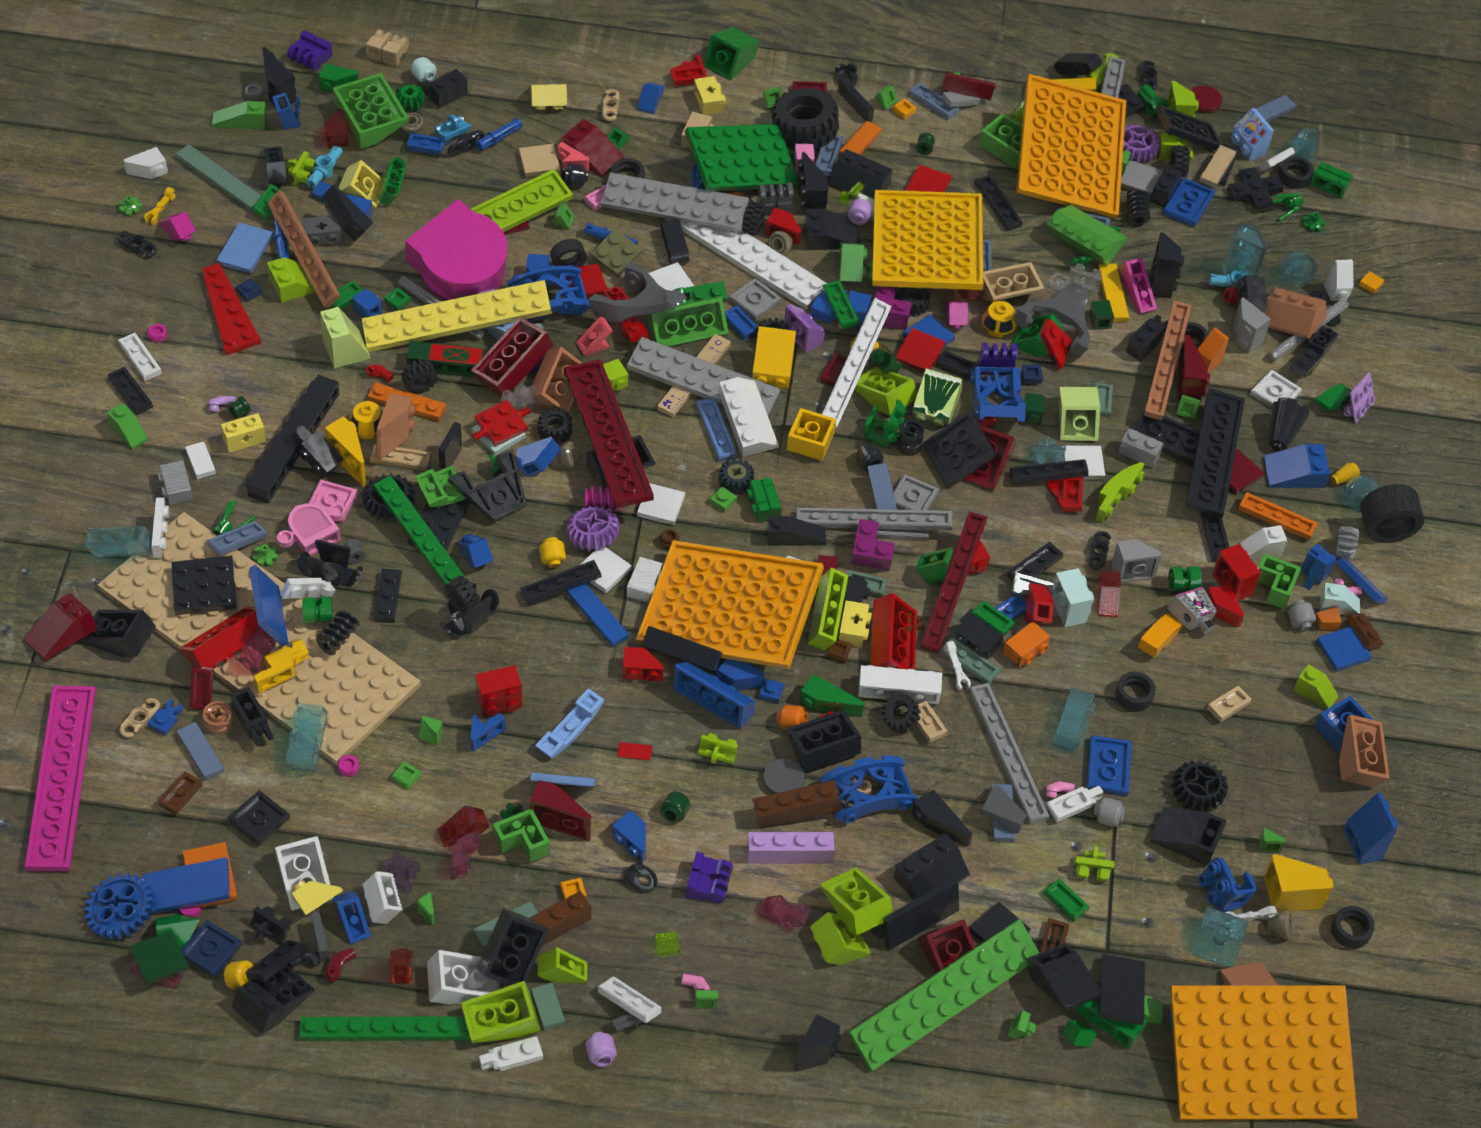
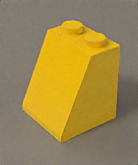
[752,326,796,389]
[1263,854,1333,913]

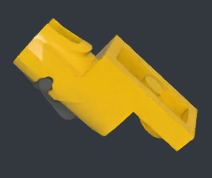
[253,638,309,694]

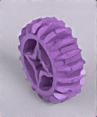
[1123,124,1160,164]
[566,505,620,551]

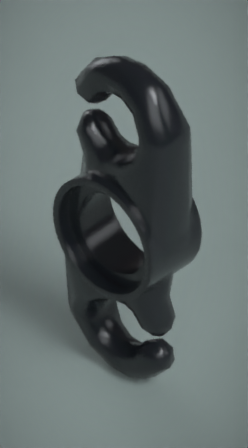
[1140,60,1158,91]
[448,130,485,156]
[117,231,157,257]
[1088,531,1111,570]

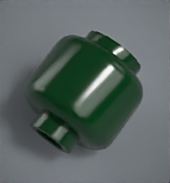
[660,791,691,823]

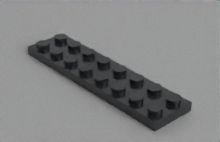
[1185,388,1245,518]

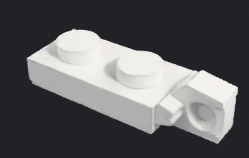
[280,578,336,599]
[1046,786,1104,823]
[479,1036,543,1071]

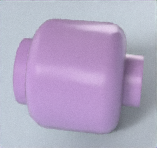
[848,199,872,225]
[585,1032,617,1067]

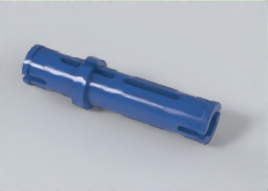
[475,118,523,151]
[273,220,289,259]
[584,223,638,245]

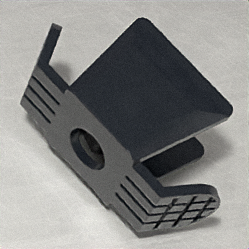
[297,539,363,587]
[440,583,499,639]

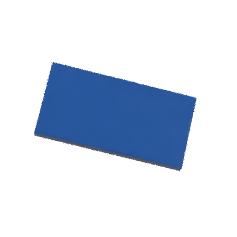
[249,565,289,646]
[142,857,230,915]

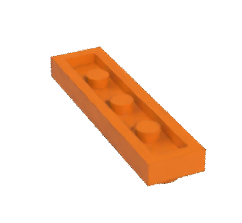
[368,382,446,422]
[1238,492,1318,541]

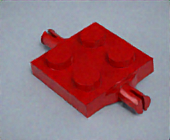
[471,400,531,447]

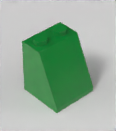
[703,27,760,80]

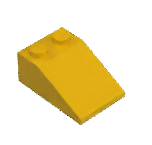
[325,416,366,487]

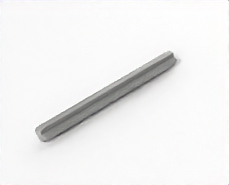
[398,276,485,340]
[1268,299,1349,361]

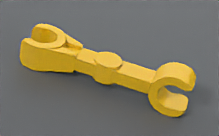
[144,187,176,225]

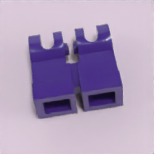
[287,30,333,71]
[977,343,1018,375]
[685,851,733,903]

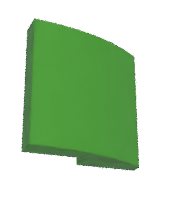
[415,466,466,507]

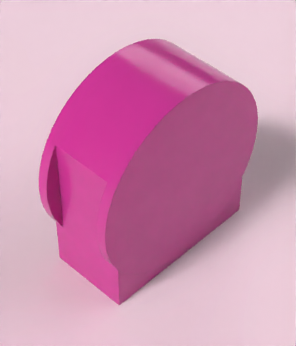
[405,199,508,301]

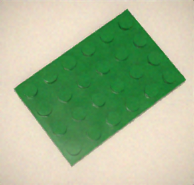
[684,124,800,191]

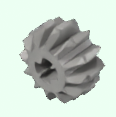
[1335,526,1359,559]

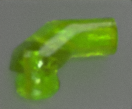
[839,182,864,203]

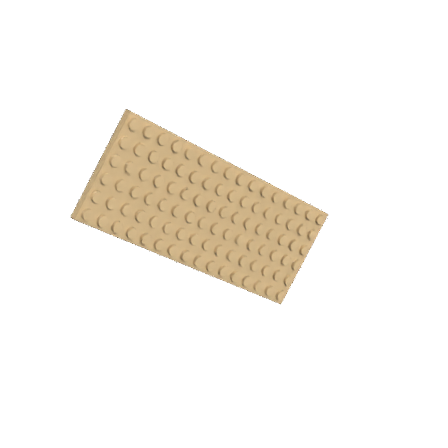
[98,512,421,765]

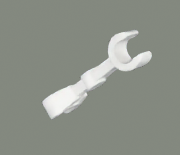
[944,641,971,691]
[1223,906,1277,928]

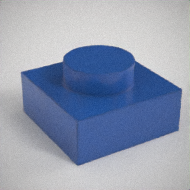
[759,678,785,704]

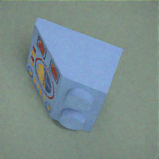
[1230,108,1274,161]

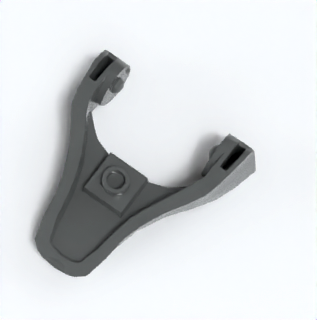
[589,262,686,322]
[1015,283,1090,359]

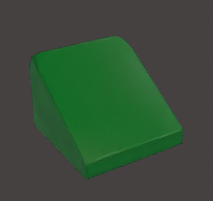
[608,127,631,150]

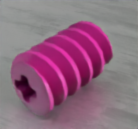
[585,486,624,512]

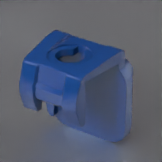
[1198,857,1256,914]

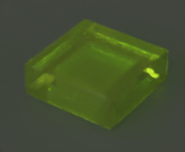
[655,931,680,957]

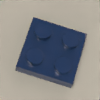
[181,920,243,978]

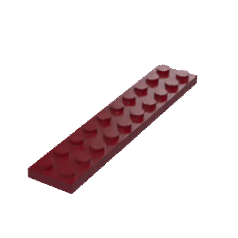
[564,360,654,508]

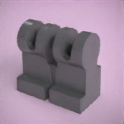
[756,182,794,217]

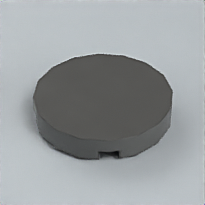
[763,759,805,794]

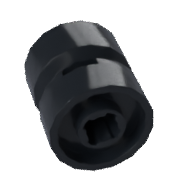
[897,420,924,456]

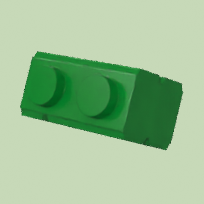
[1310,162,1353,198]
[746,477,782,523]

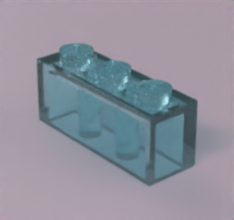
[85,526,152,557]
[1052,687,1096,754]
[285,703,328,772]

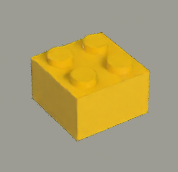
[787,408,836,461]

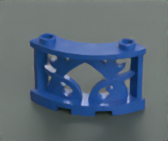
[507,265,591,323]
[970,366,1026,421]
[820,755,918,823]

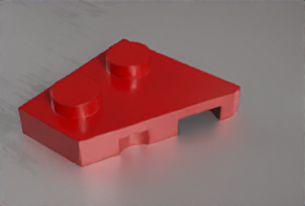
[670,54,708,86]
[1040,319,1072,370]
[1046,477,1083,512]

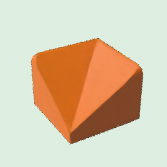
[1316,607,1341,631]

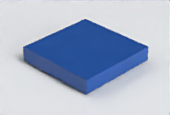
[903,314,955,347]
[1316,626,1372,672]

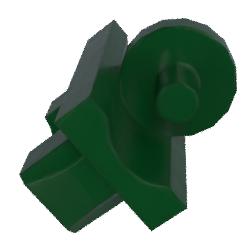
[870,344,902,375]

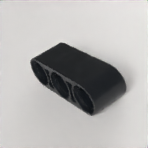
[1054,53,1102,76]
[661,220,689,265]

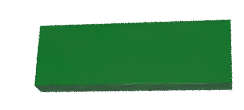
[822,280,859,330]

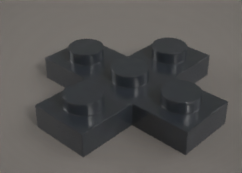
[1227,167,1284,210]

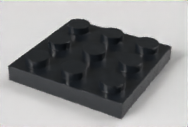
[923,410,997,488]
[171,556,237,615]

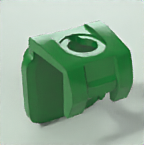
[862,400,907,448]

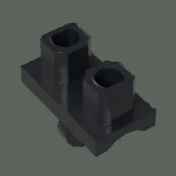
[250,906,292,945]

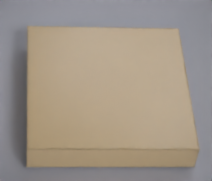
[519,144,560,178]

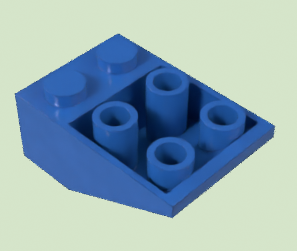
[1343,792,1398,865]

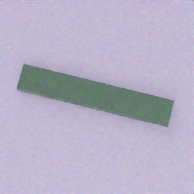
[176,144,261,211]

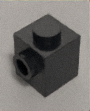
[843,575,871,603]

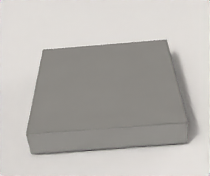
[1120,160,1163,197]
[729,278,781,321]
[893,474,939,510]

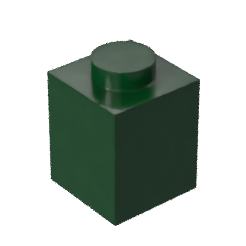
[1089,300,1114,330]
[1023,393,1044,424]

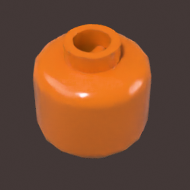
[776,705,808,731]

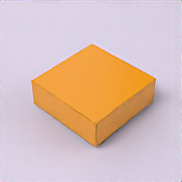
[892,99,917,120]
[1359,271,1385,294]
[560,878,587,899]

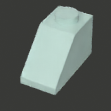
[1320,583,1360,616]

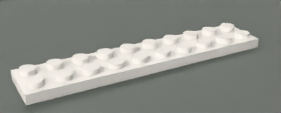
[666,219,827,310]

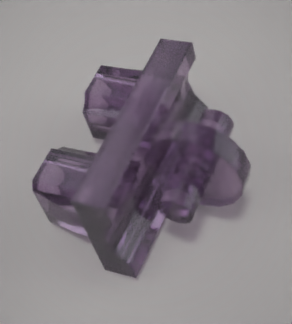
[384,849,421,893]

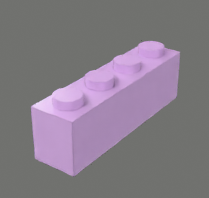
[747,832,835,864]

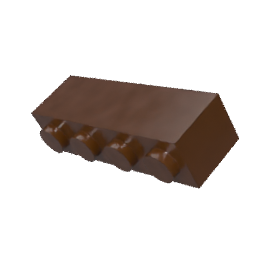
[752,780,841,829]
[529,891,592,946]

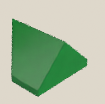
[156,914,200,949]

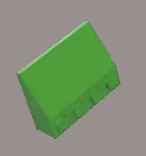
[333,73,409,149]

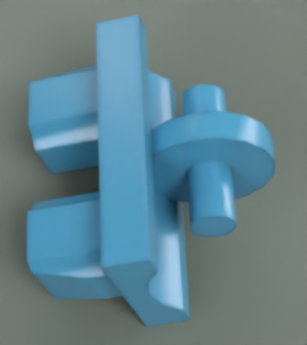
[435,114,471,145]

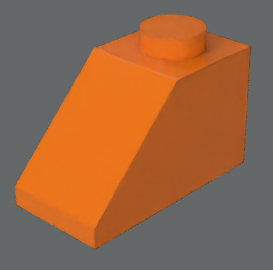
[1198,327,1229,373]

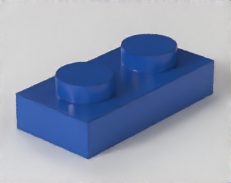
[407,133,446,156]

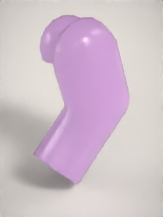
[208,396,236,412]

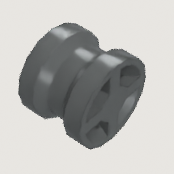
[343,539,366,564]

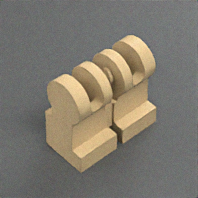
[366,29,409,67]

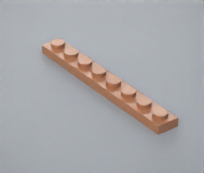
[268,190,340,308]
[1144,300,1192,421]

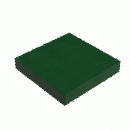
[129,930,189,986]

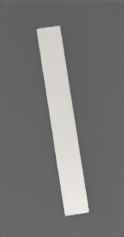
[822,298,891,429]

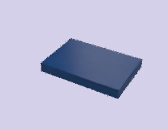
[1162,178,1216,228]
[1086,735,1132,796]

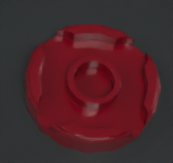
[1190,85,1222,113]

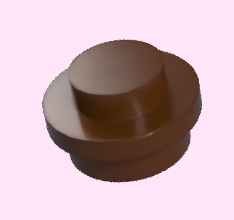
[660,529,679,548]

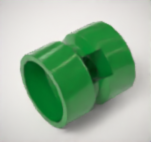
[1168,566,1202,592]
[302,596,333,624]

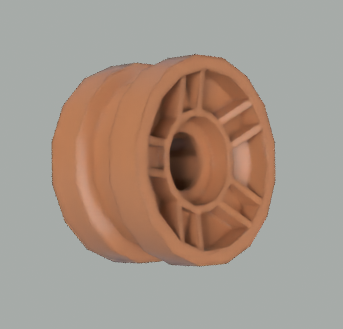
[203,701,233,734]

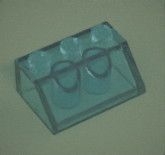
[1222,221,1267,276]

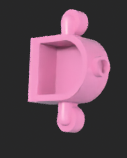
[277,503,346,556]

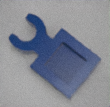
[148,699,183,736]

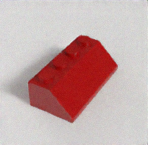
[870,593,917,670]
[179,606,268,670]

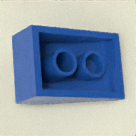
[1263,444,1330,488]

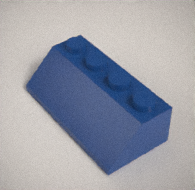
[673,662,756,730]

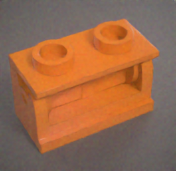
[1003,621,1050,669]

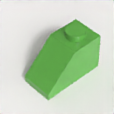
[107,403,148,450]

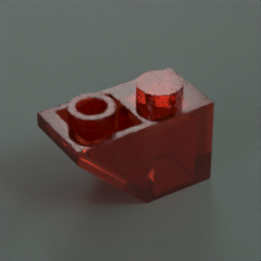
[437,805,490,847]

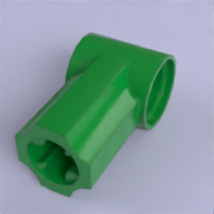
[1137,84,1168,117]

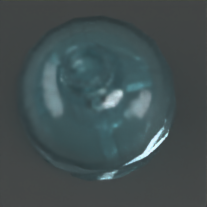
[1289,128,1320,163]
[1279,250,1317,288]
[1341,475,1380,513]

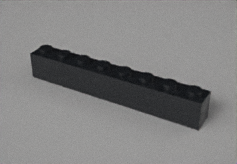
[245,375,340,503]

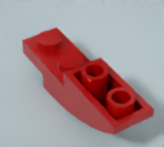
[603,286,648,343]

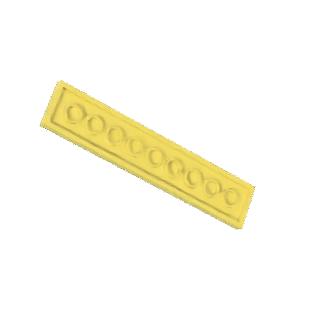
[362,280,552,352]

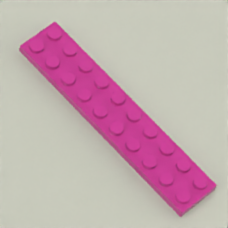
[25,686,96,871]

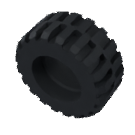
[772,87,839,150]

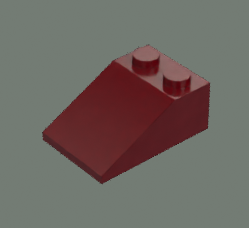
[561,119,624,177]
[1178,335,1210,402]
[963,425,1016,490]
[24,593,97,660]
[530,780,592,841]
[918,919,975,973]

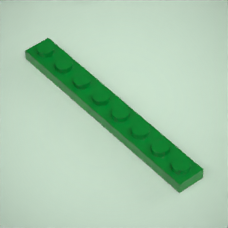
[374,475,465,586]
[299,1016,471,1041]

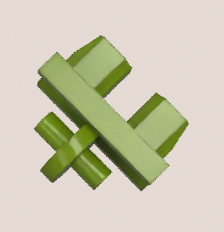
[285,151,316,186]
[698,733,738,764]
[1073,845,1115,881]

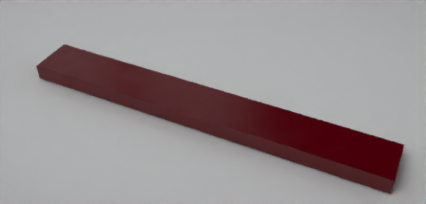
[920,511,988,654]

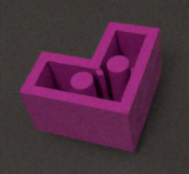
[875,286,912,330]
[851,519,895,571]

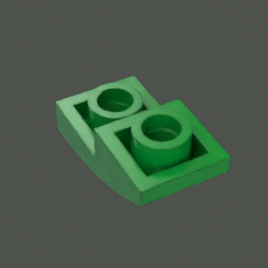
[1315,383,1352,411]

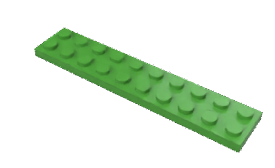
[847,919,1039,1071]

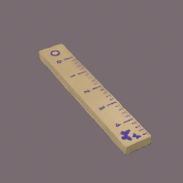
[657,334,731,418]

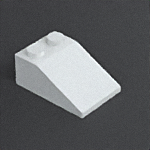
[274,836,334,911]
[427,950,500,1005]

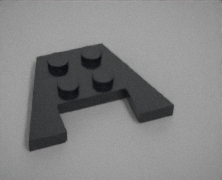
[447,448,527,523]

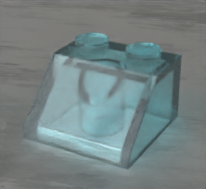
[1191,906,1249,968]

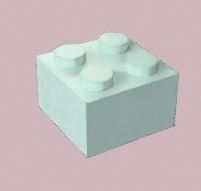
[1051,568,1094,627]

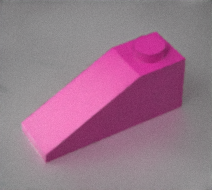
[1118,258,1157,314]

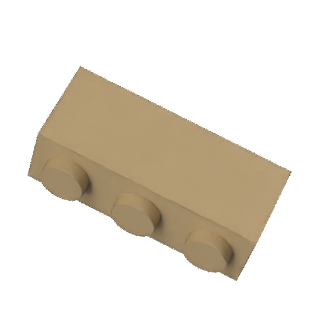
[979,262,1044,301]

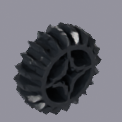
[362,472,415,521]
[1172,759,1228,812]

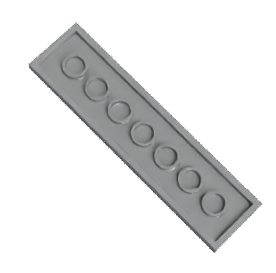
[601,173,749,232]
[627,337,780,417]

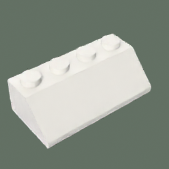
[719,377,779,458]

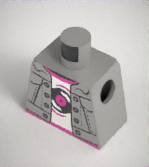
[1167,587,1216,634]

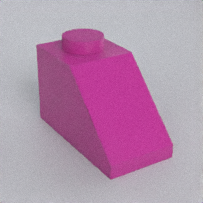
[158,211,196,242]
[943,301,968,329]

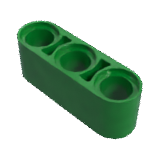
[377,157,406,206]

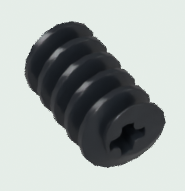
[1126,189,1150,228]
[316,611,360,655]

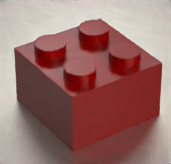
[1212,544,1261,601]
[475,665,522,717]

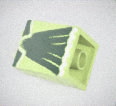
[912,369,962,426]

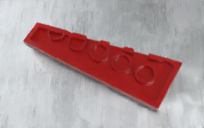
[202,263,261,356]

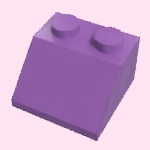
[784,304,825,353]

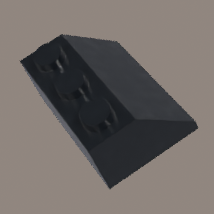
[828,149,893,200]
[1150,232,1184,298]
[586,435,656,482]
[787,710,861,772]
[894,833,970,901]
[477,908,549,986]

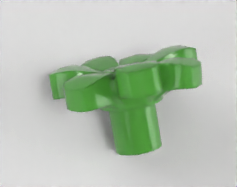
[119,195,142,216]
[253,544,279,567]

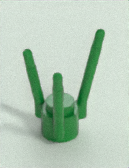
[1273,192,1303,221]
[212,500,255,536]

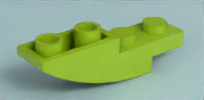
[1096,462,1145,523]

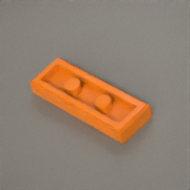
[839,121,882,156]

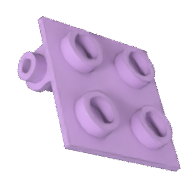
[1343,372,1375,423]

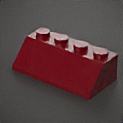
[471,317,553,399]

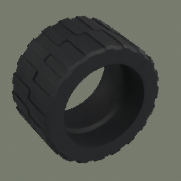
[1360,484,1425,543]

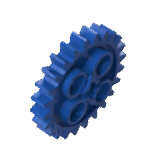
[83,872,156,940]

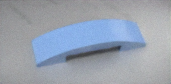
[535,688,604,759]

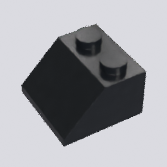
[419,69,468,108]
[794,1014,842,1072]

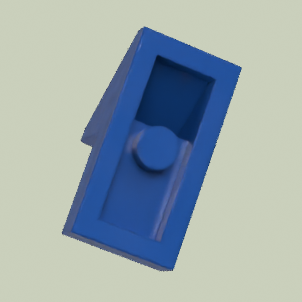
[638,82,665,114]
[471,713,506,752]

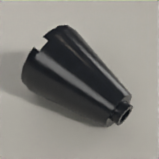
[1269,397,1309,451]

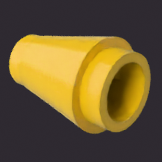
[1330,462,1360,486]

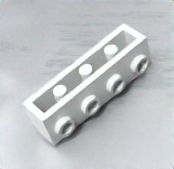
[858,665,942,704]

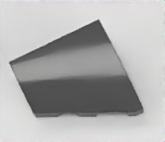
[981,784,1027,834]

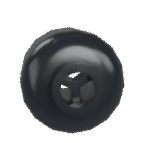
[561,164,588,188]
[856,444,884,472]

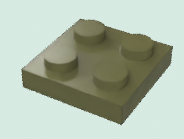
[591,229,643,277]

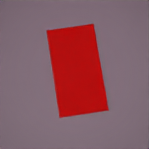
[617,742,652,760]

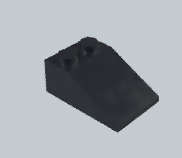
[804,209,860,250]
[79,610,156,657]

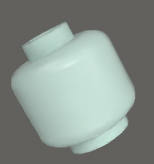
[411,57,437,83]

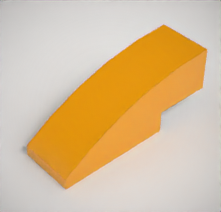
[1138,613,1184,658]

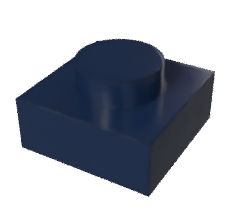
[236,278,262,302]
[1021,365,1043,384]

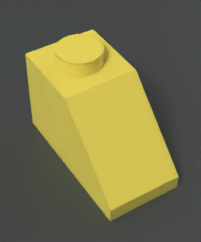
[291,880,343,915]

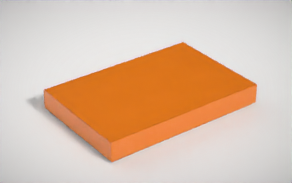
[183,842,238,908]

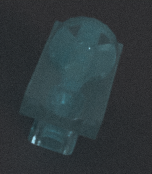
[1029,436,1066,465]

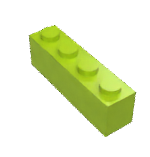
[807,568,849,651]

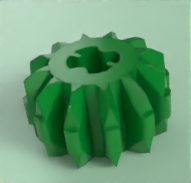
[396,84,425,112]

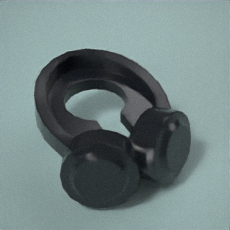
[835,63,858,87]
[623,862,658,893]

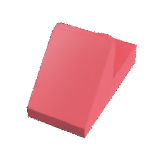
[558,141,589,172]
[576,317,612,356]

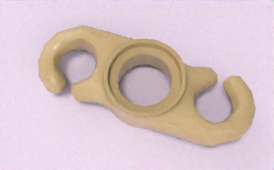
[602,89,620,121]
[119,698,160,738]

